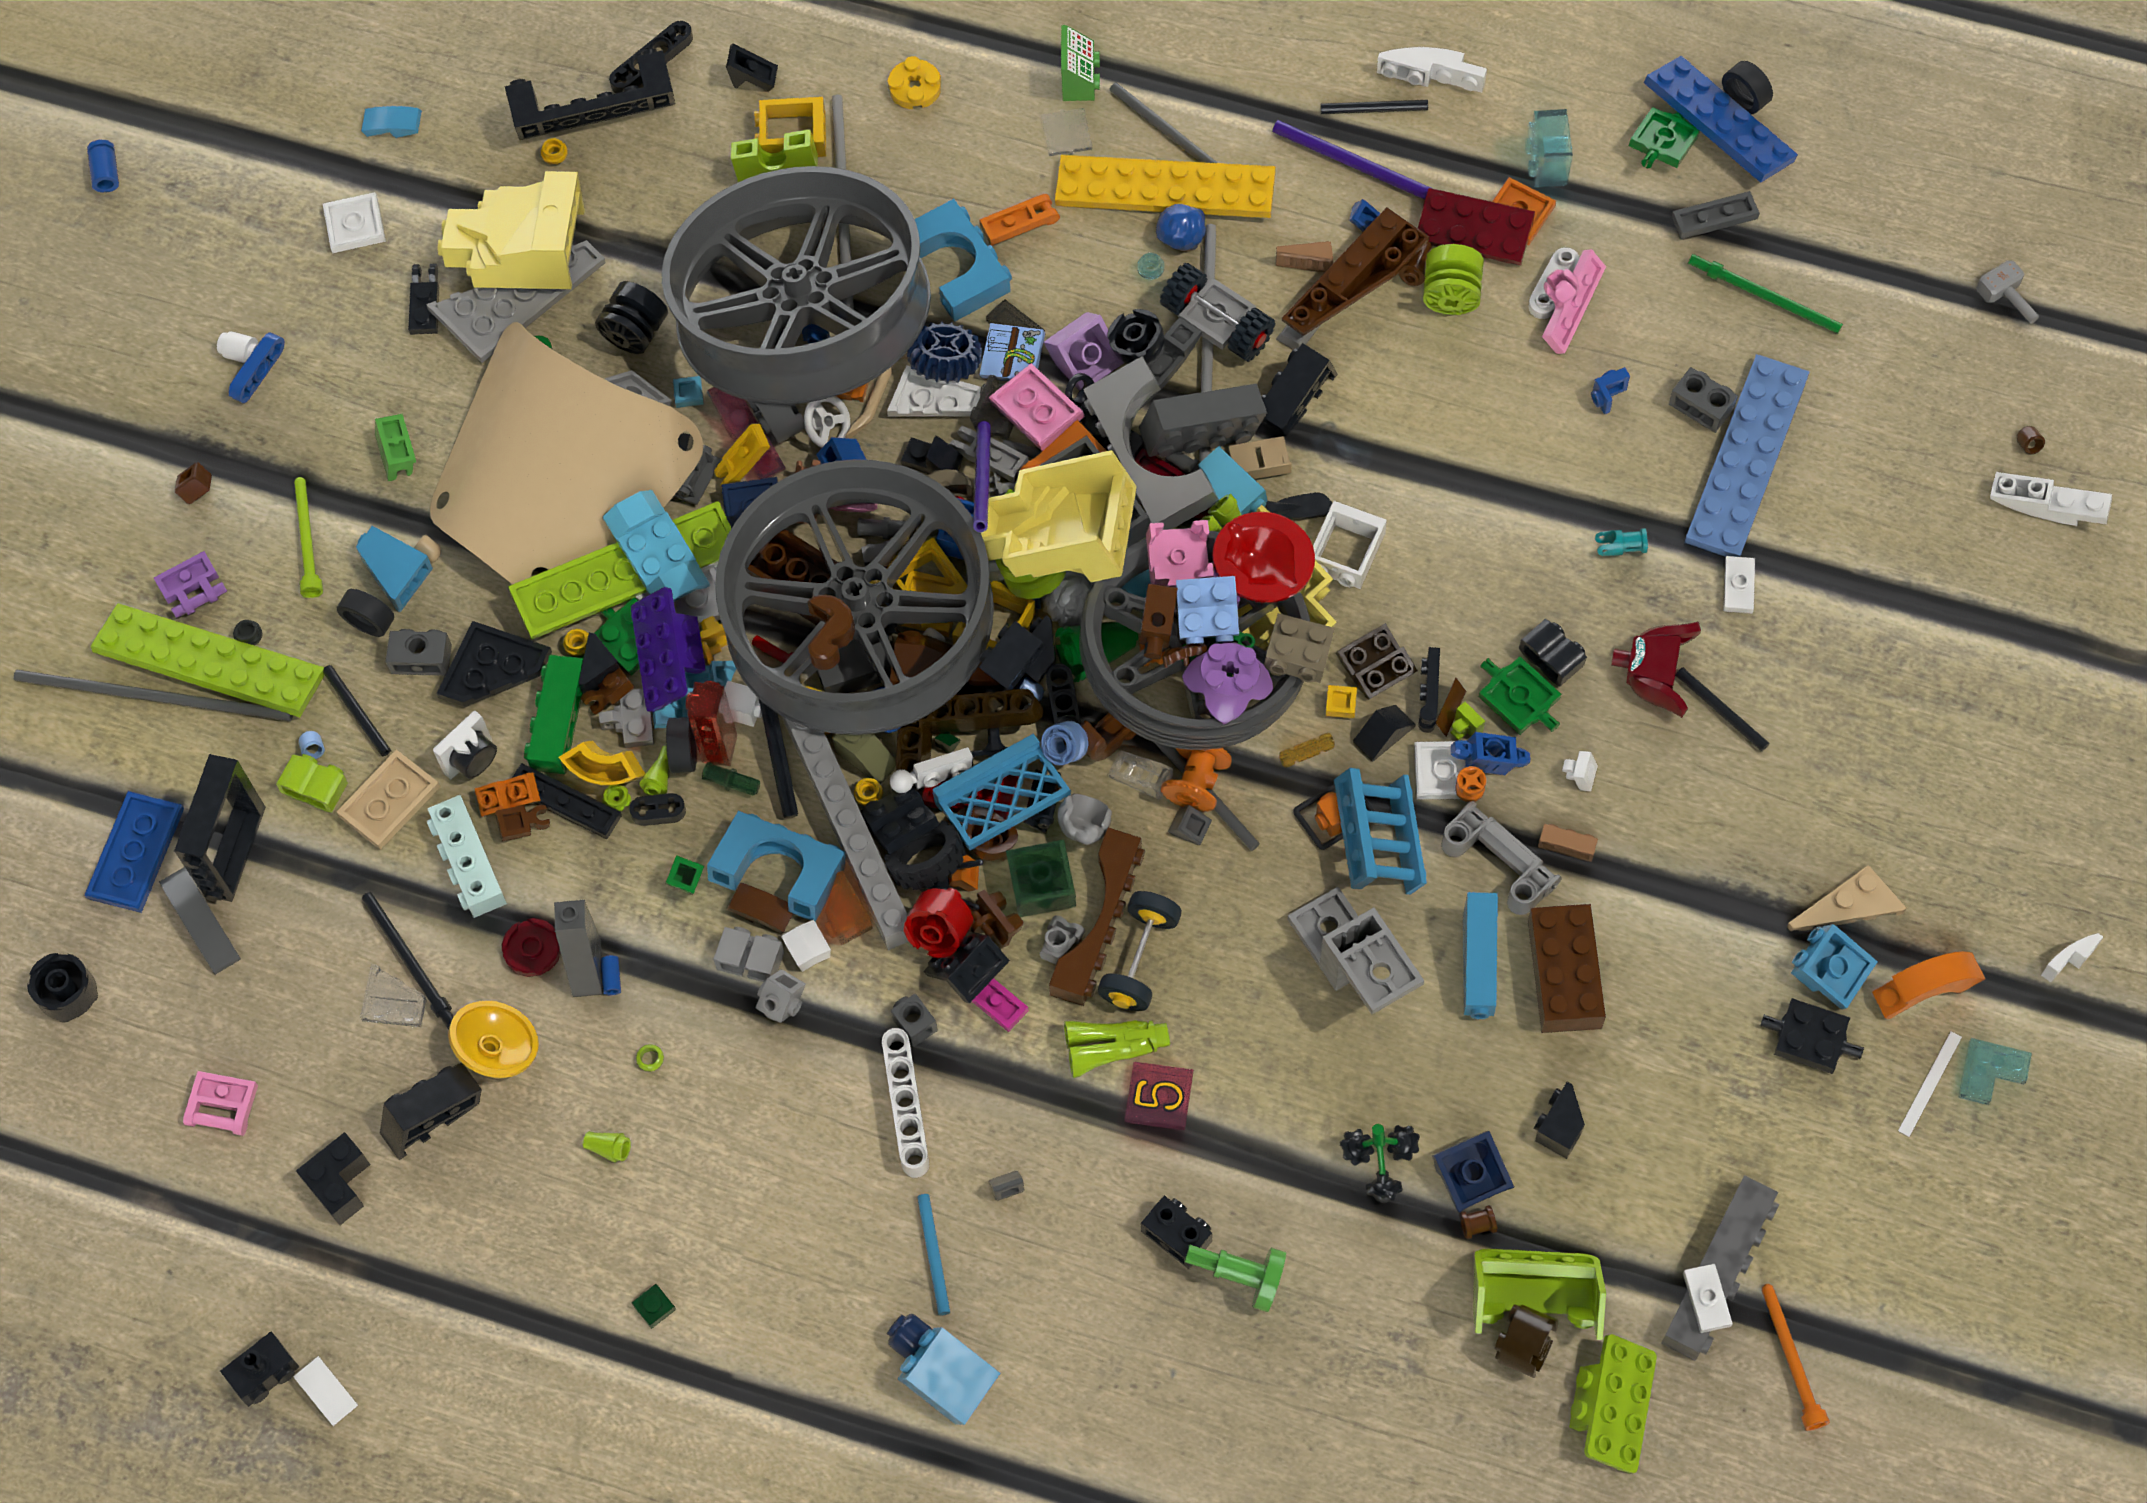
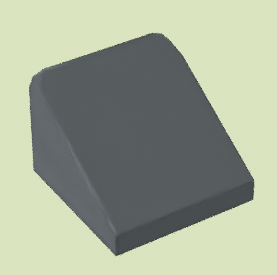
[1168,805,1212,845]
[989,1171,1025,1201]

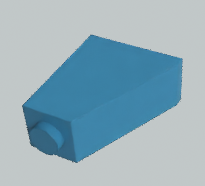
[356,526,433,612]

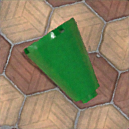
[1055,621,1139,682]

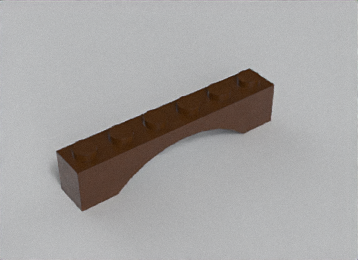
[1049,827,1145,1006]

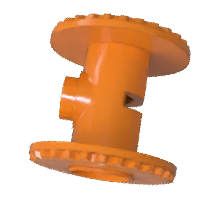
[1161,748,1232,812]

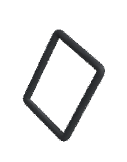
[1293,784,1375,850]

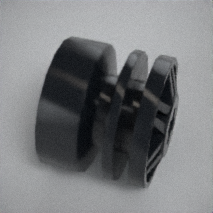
[595,281,668,354]

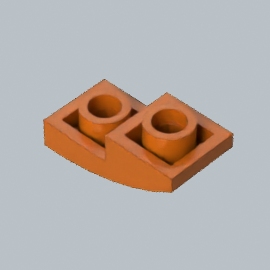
[474,773,541,817]

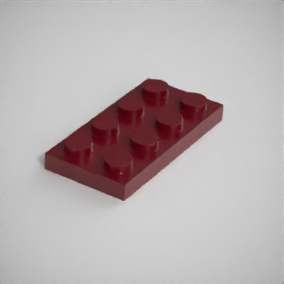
[1418,188,1535,266]

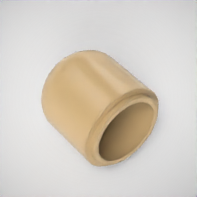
[414,535,441,563]

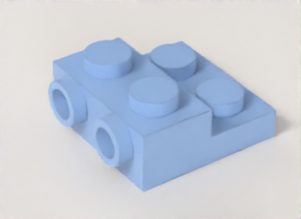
[1176,576,1239,644]

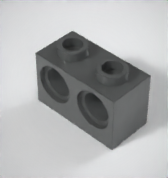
[1669,367,1738,433]

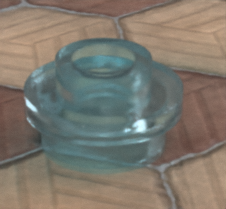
[1137,253,1165,280]

